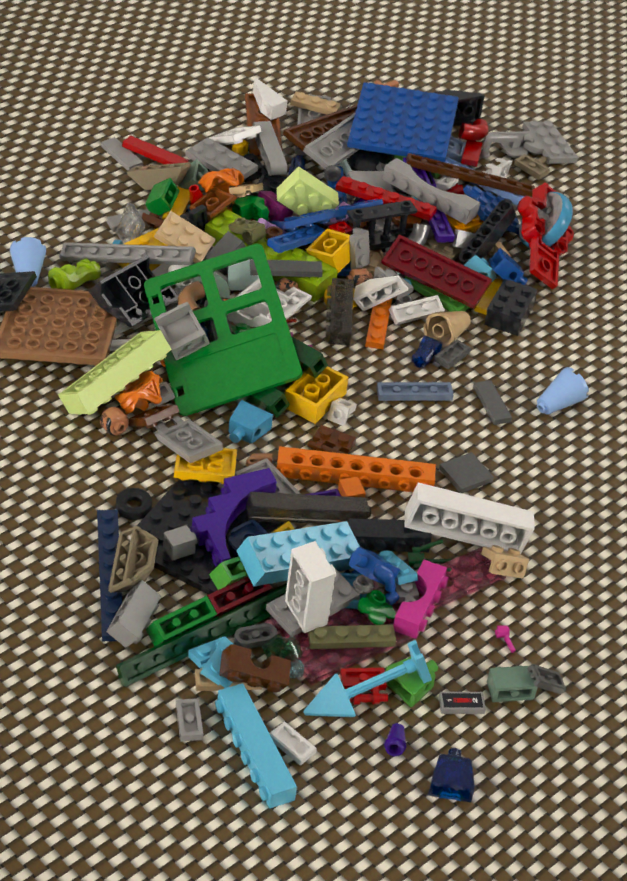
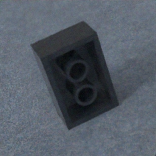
[484,279,538,336]

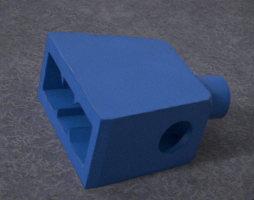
[489,248,528,285]

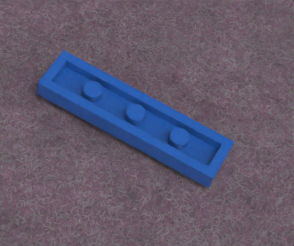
[267,224,325,253]

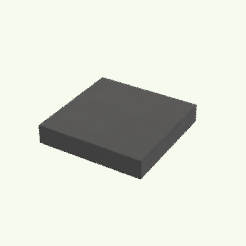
[439,452,494,493]

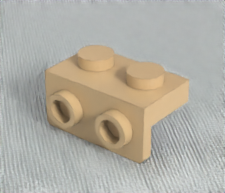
[481,545,529,578]

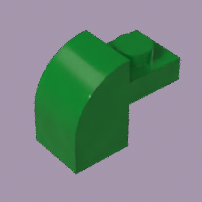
[232,196,269,221]

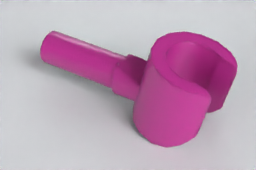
[495,625,516,653]

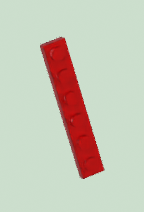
[335,176,437,221]

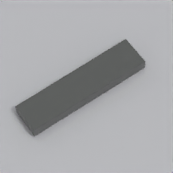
[249,259,323,277]

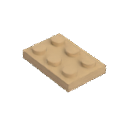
[154,211,216,263]

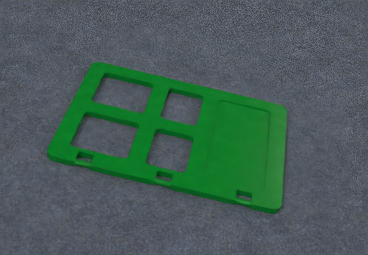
[144,244,303,416]

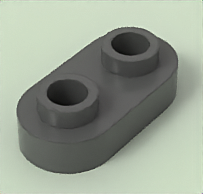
[234,623,277,649]

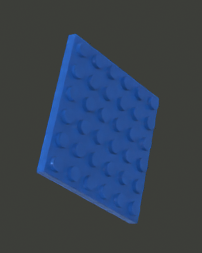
[347,82,459,162]

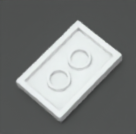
[209,125,262,145]

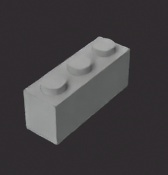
[106,580,161,648]

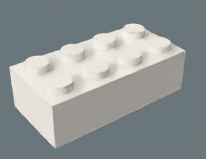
[285,541,336,633]

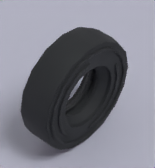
[116,488,152,520]

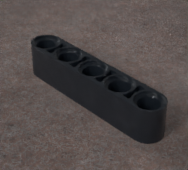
[459,199,516,265]

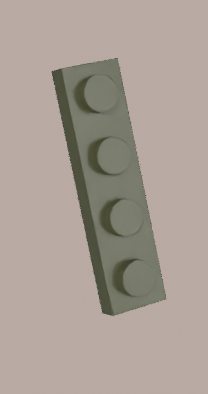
[308,625,396,649]

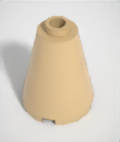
[423,311,471,348]

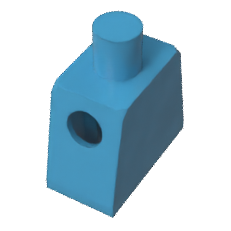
[228,400,273,443]

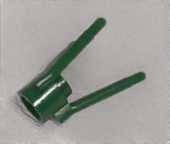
[408,539,455,572]

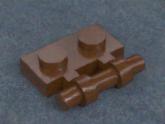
[308,425,356,454]

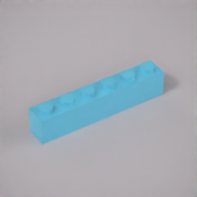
[215,683,297,808]

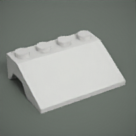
[227,279,312,327]

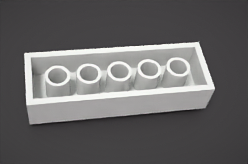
[404,482,535,554]

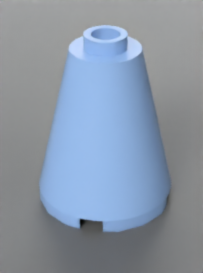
[10,237,46,287]
[537,367,589,415]

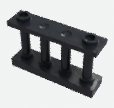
[347,200,418,251]

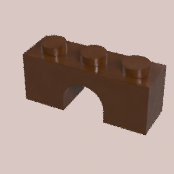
[219,644,291,693]

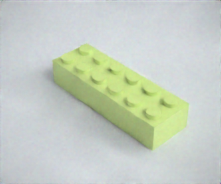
[58,330,172,415]

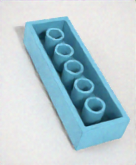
[236,521,360,587]

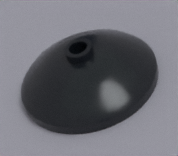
[347,149,393,171]

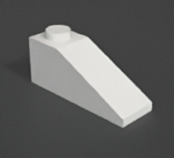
[253,78,287,120]
[353,276,408,311]

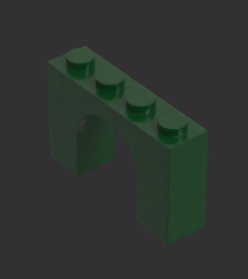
[246,336,328,418]

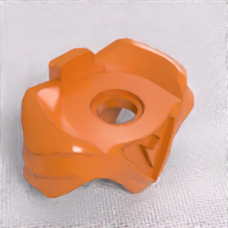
[198,168,244,193]
[114,371,163,415]

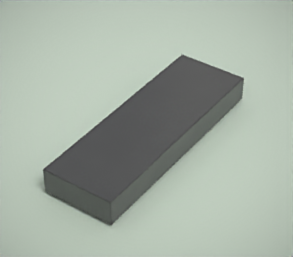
[473,380,512,425]

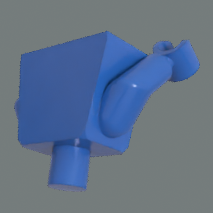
[349,547,401,606]

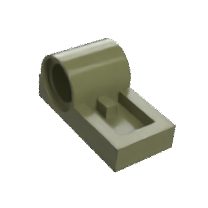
[228,217,266,245]

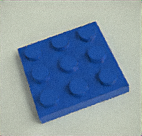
[463,185,520,234]

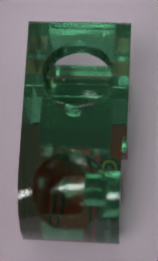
[261,635,303,661]

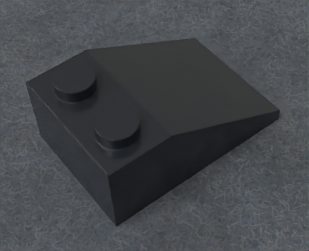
[434,90,485,127]

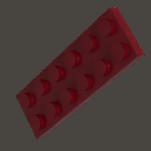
[381,234,492,309]

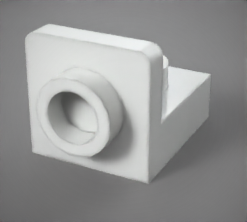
[327,398,357,426]

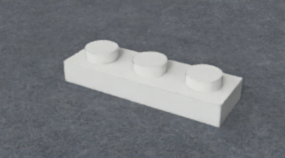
[389,295,445,325]

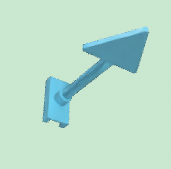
[303,640,432,717]

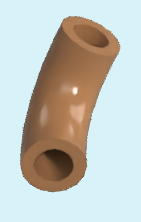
[178,281,205,311]

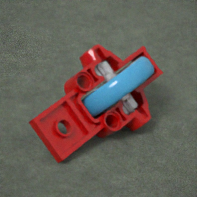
[517,182,574,289]

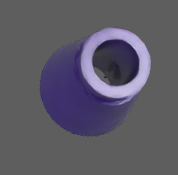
[384,723,406,756]

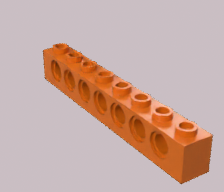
[277,446,436,492]

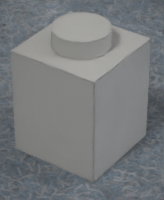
[163,525,197,561]

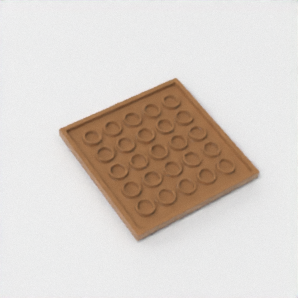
[0,287,118,366]

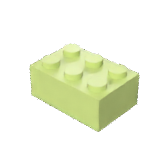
[277,166,339,215]

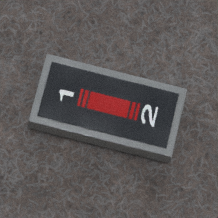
[439,692,486,714]

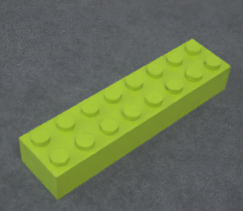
[205,209,338,303]

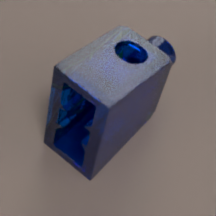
[428,748,475,803]

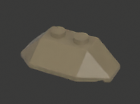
[127,162,191,190]
[108,525,158,593]

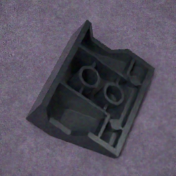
[89,254,178,328]

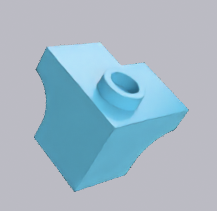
[464,254,497,282]

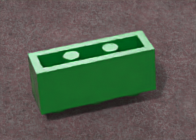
[145,596,217,646]

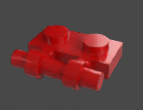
[340,668,388,705]

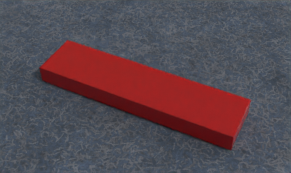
[122,135,189,164]

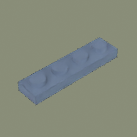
[376,382,454,401]

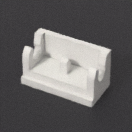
[482,158,512,178]

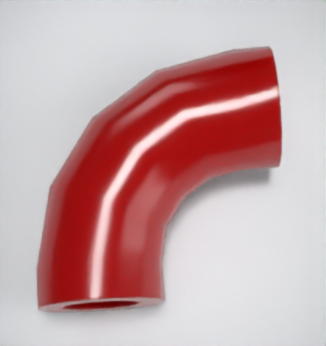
[458,119,488,141]

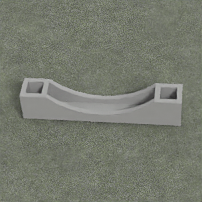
[382,158,480,224]

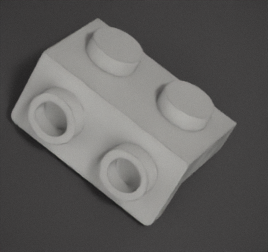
[349,227,370,269]

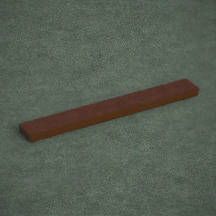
[406,153,535,197]

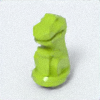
[48,258,101,290]

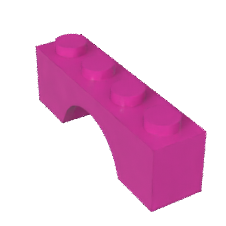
[393,560,449,639]

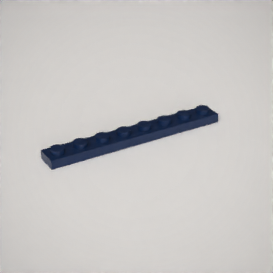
[97,510,122,642]

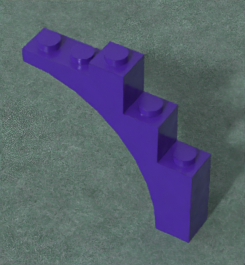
[190,468,277,566]

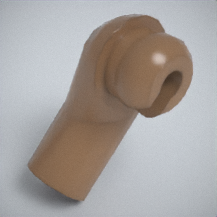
[246,453,272,467]

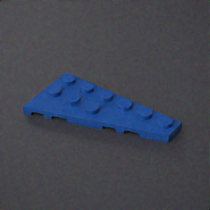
[270,199,383,232]

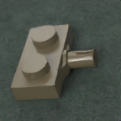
[514,154,550,180]

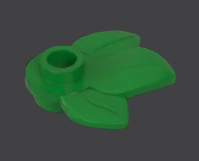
[358,590,396,625]

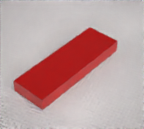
[461,140,483,167]

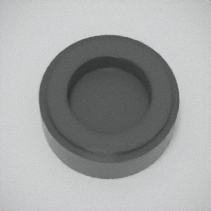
[324,165,341,182]

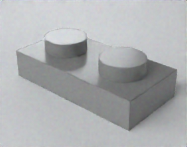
[176,698,203,742]

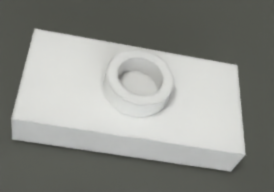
[269,721,317,766]

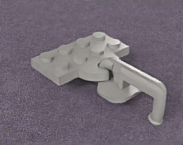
[480,121,578,164]

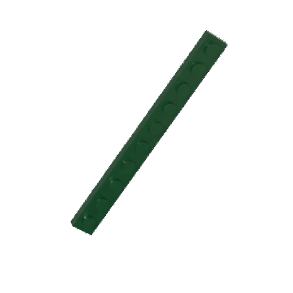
[115,583,287,687]

